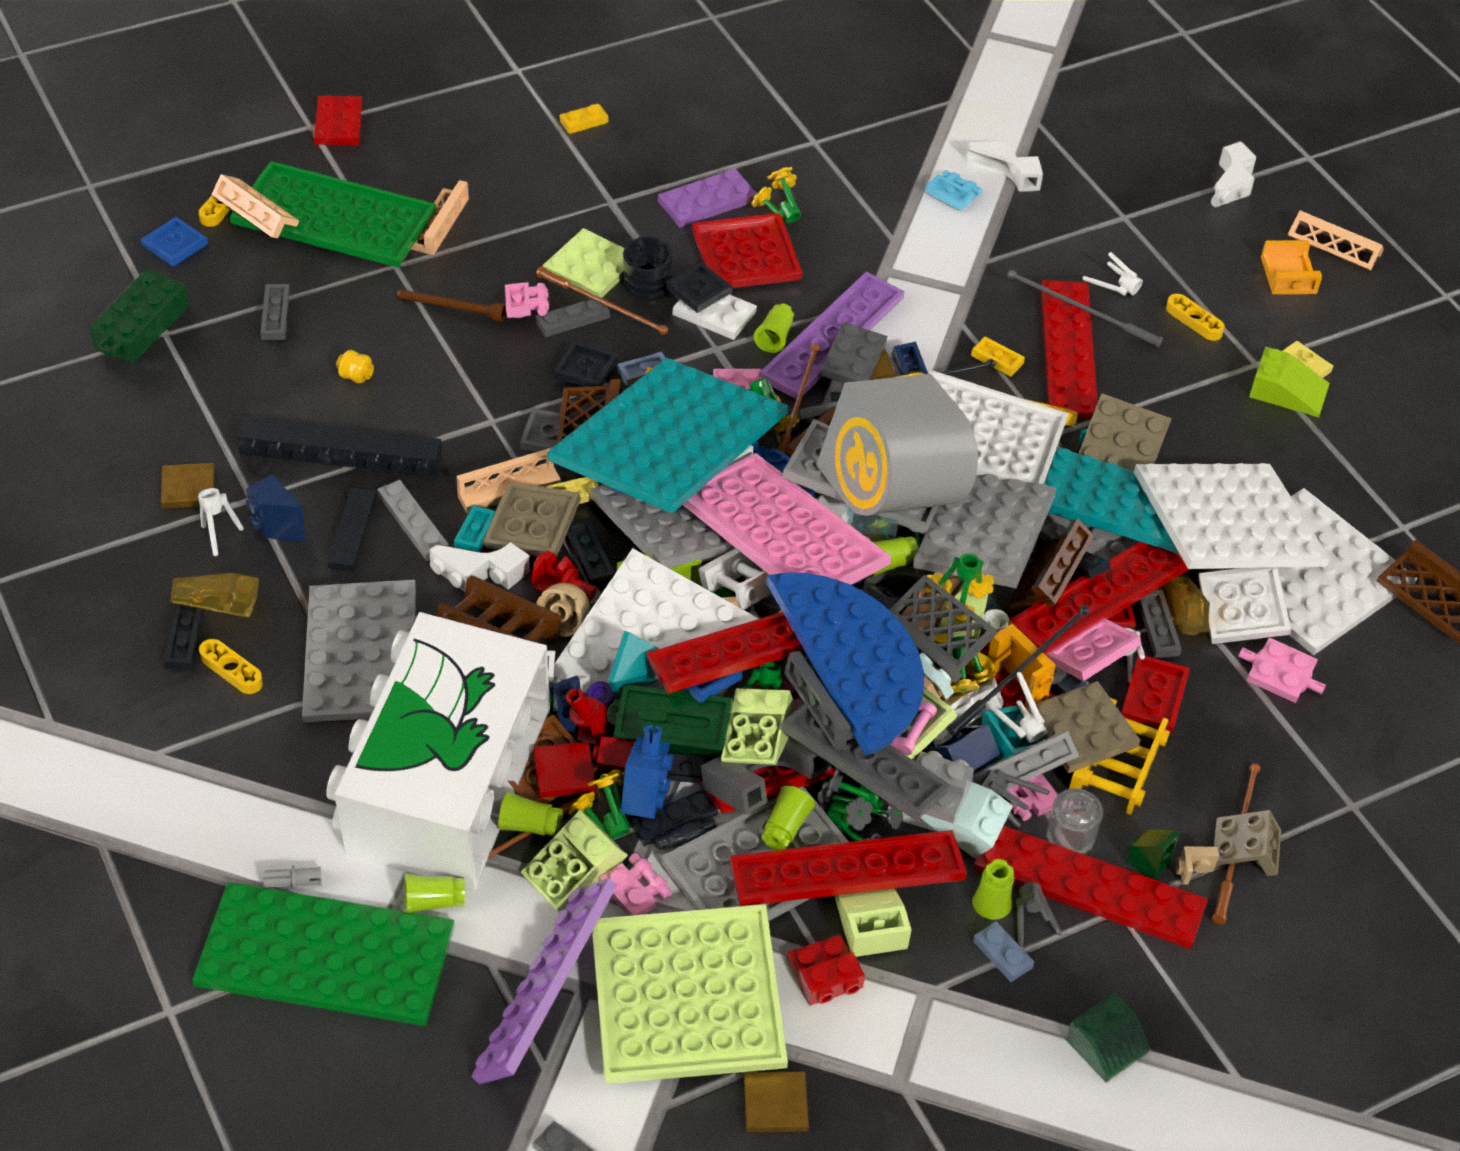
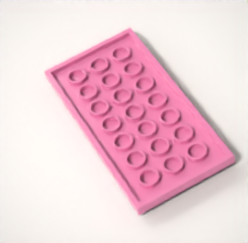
[683,453,891,585]

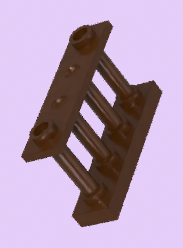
[437,575,562,642]

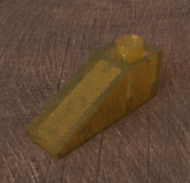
[170,573,259,618]
[1164,575,1210,635]

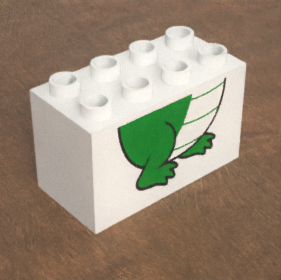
[327,612,550,890]

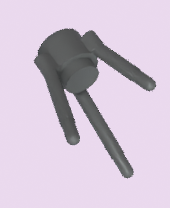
[981,770,1050,827]
[1015,882,1062,949]

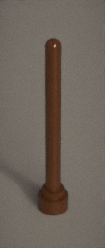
[396,289,506,322]

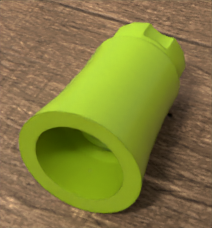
[754,303,794,353]
[868,536,919,578]
[762,786,815,850]
[498,791,563,836]
[972,859,1014,920]
[404,873,465,914]

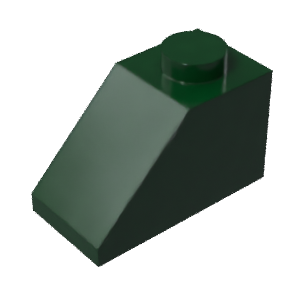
[1126,830,1180,880]

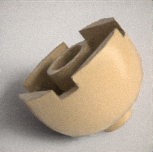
[537,583,590,637]

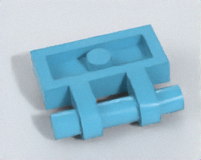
[925,170,983,211]

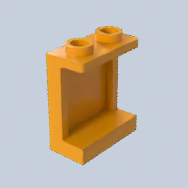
[1261,240,1322,294]
[988,624,1056,709]

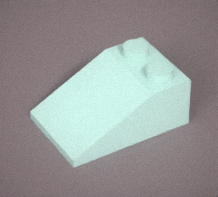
[920,782,1013,859]

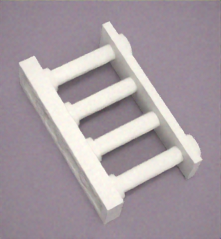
[699,548,772,610]

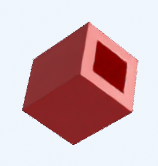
[592,736,634,772]

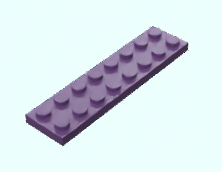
[759,272,905,399]
[471,878,617,1084]

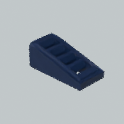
[891,341,928,376]
[552,676,581,731]

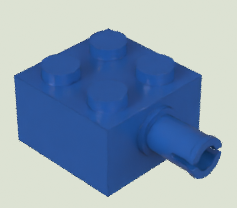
[621,725,673,819]

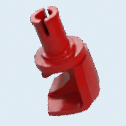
[532,551,597,602]
[566,688,612,745]

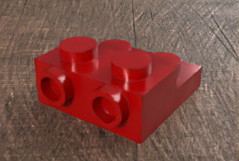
[786,935,865,1006]

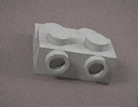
[916,751,974,824]

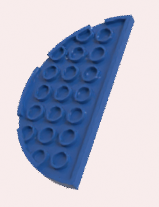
[766,572,924,756]

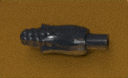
[654,818,717,850]

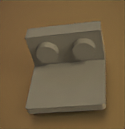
[1214,810,1281,876]

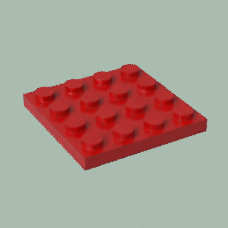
[692,213,802,288]

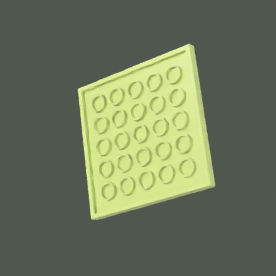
[592,904,788,1084]

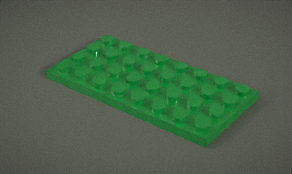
[230,161,436,268]
[192,882,455,1026]

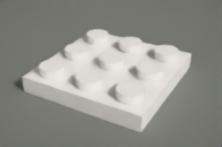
[1199,567,1291,644]

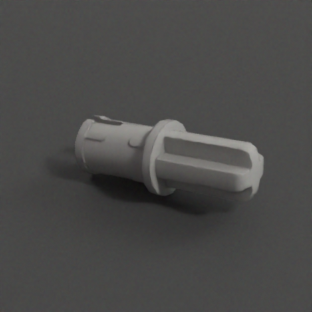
[263,866,322,889]

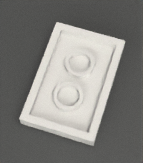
[673,295,757,340]

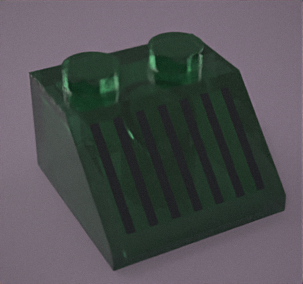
[1066,992,1150,1083]

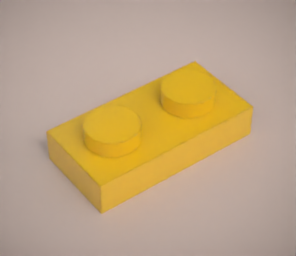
[560,104,608,134]
[971,337,1025,377]

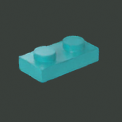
[454,505,496,552]

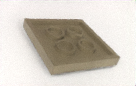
[1079,393,1172,471]
[483,482,581,557]
[1027,681,1140,773]

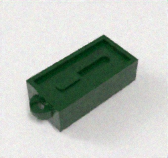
[89,269,189,364]
[607,684,733,759]

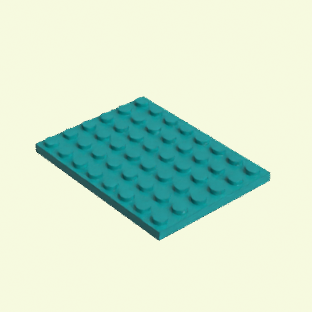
[547,358,788,513]

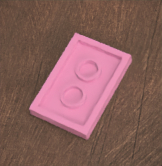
[1046,618,1141,681]

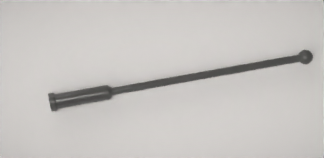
[1008,270,1163,348]

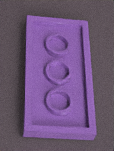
[658,169,757,228]

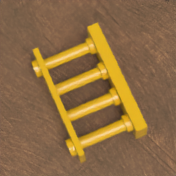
[1069,698,1170,815]

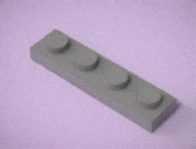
[377,480,449,561]
[972,730,1079,790]

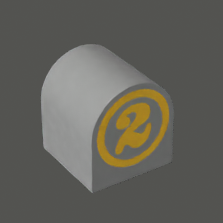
[816,374,978,516]

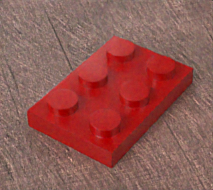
[314,95,363,145]
[1121,655,1190,734]

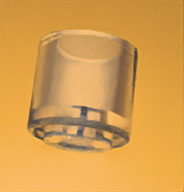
[1047,788,1103,853]

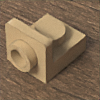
[1176,846,1219,885]

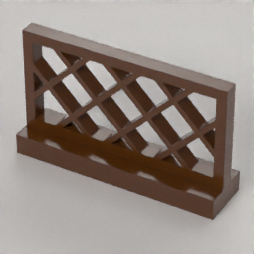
[556,379,623,445]
[1003,518,1094,616]
[1376,540,1460,644]

